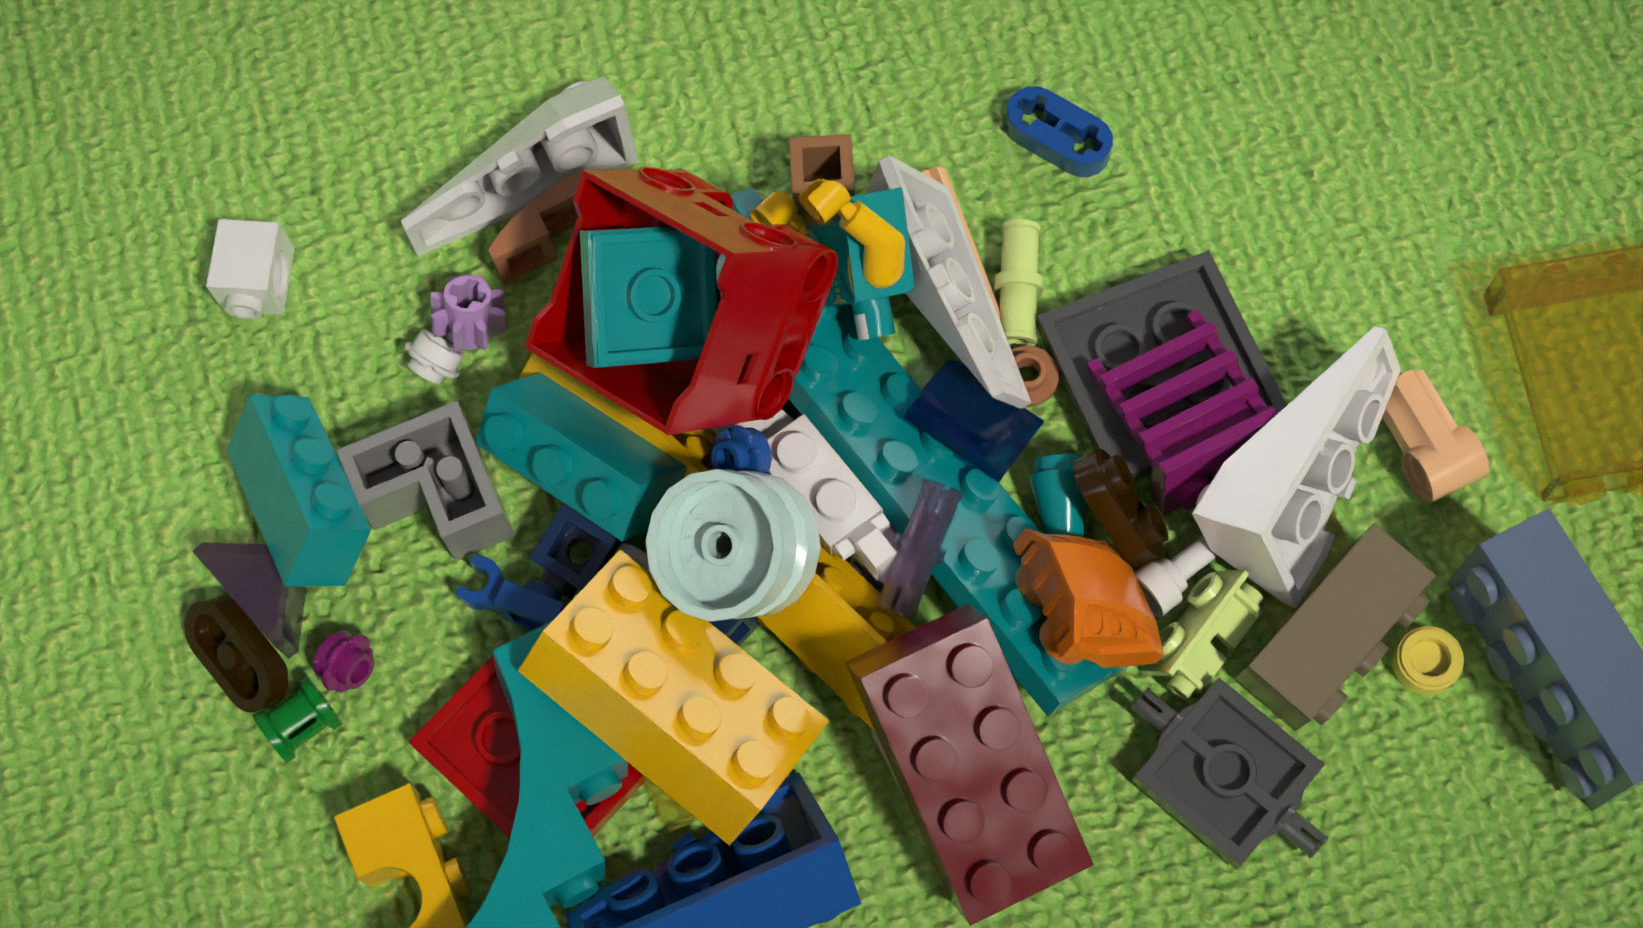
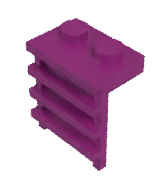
[1087,309,1278,516]

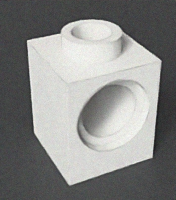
[206,219,295,320]

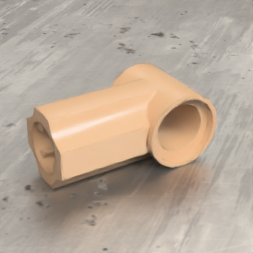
[1382,369,1490,504]

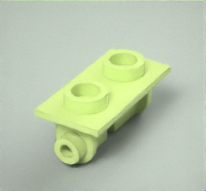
[1140,570,1264,701]

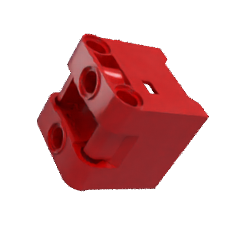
[524,166,838,435]

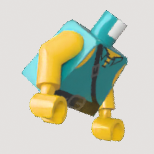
[750,178,914,340]

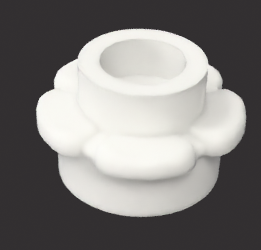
[404,329,465,384]

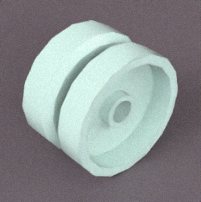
[646,469,821,622]

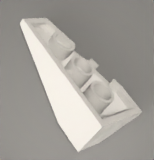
[401,76,639,256]
[865,155,1031,409]
[1192,326,1401,608]

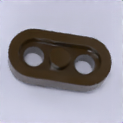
[1073,448,1169,569]
[184,595,288,712]

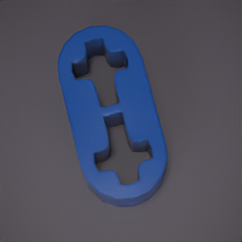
[1006,86,1113,177]

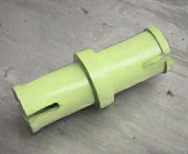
[994,219,1044,349]

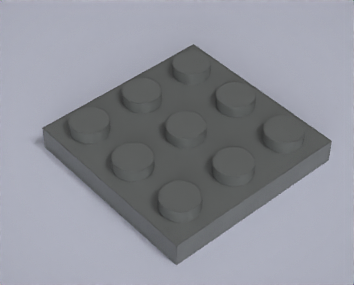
[1036,250,1287,480]

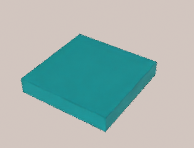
[580,225,718,368]

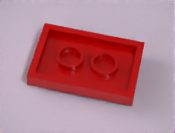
[409,656,646,839]

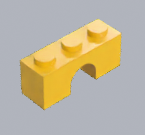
[334,783,473,928]

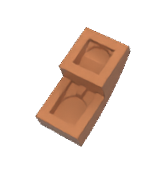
[488,167,585,285]

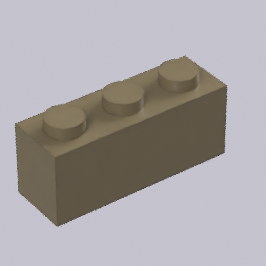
[1235,523,1436,731]

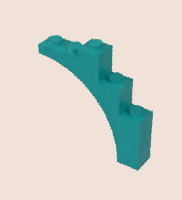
[466,621,628,928]

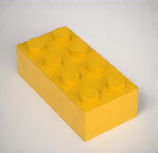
[518,549,829,846]

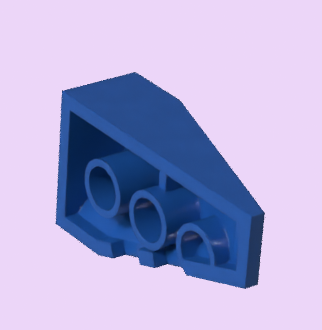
[565,772,862,928]

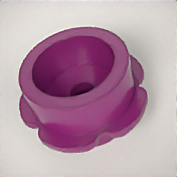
[313,631,374,693]

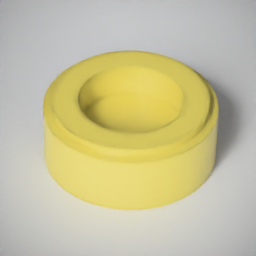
[1392,626,1464,696]

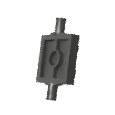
[1130,677,1329,870]

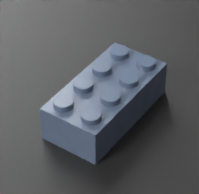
[1447,508,1643,811]

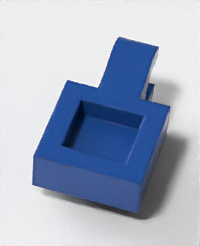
[455,556,566,631]

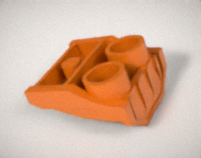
[1013,529,1164,668]

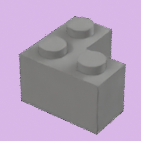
[336,401,515,561]

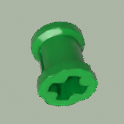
[253,677,342,763]

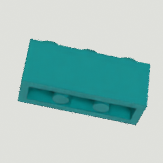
[475,372,687,541]
[227,394,371,587]

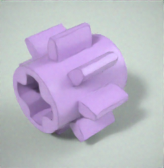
[430,275,506,351]

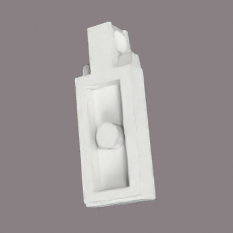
[767,414,898,581]

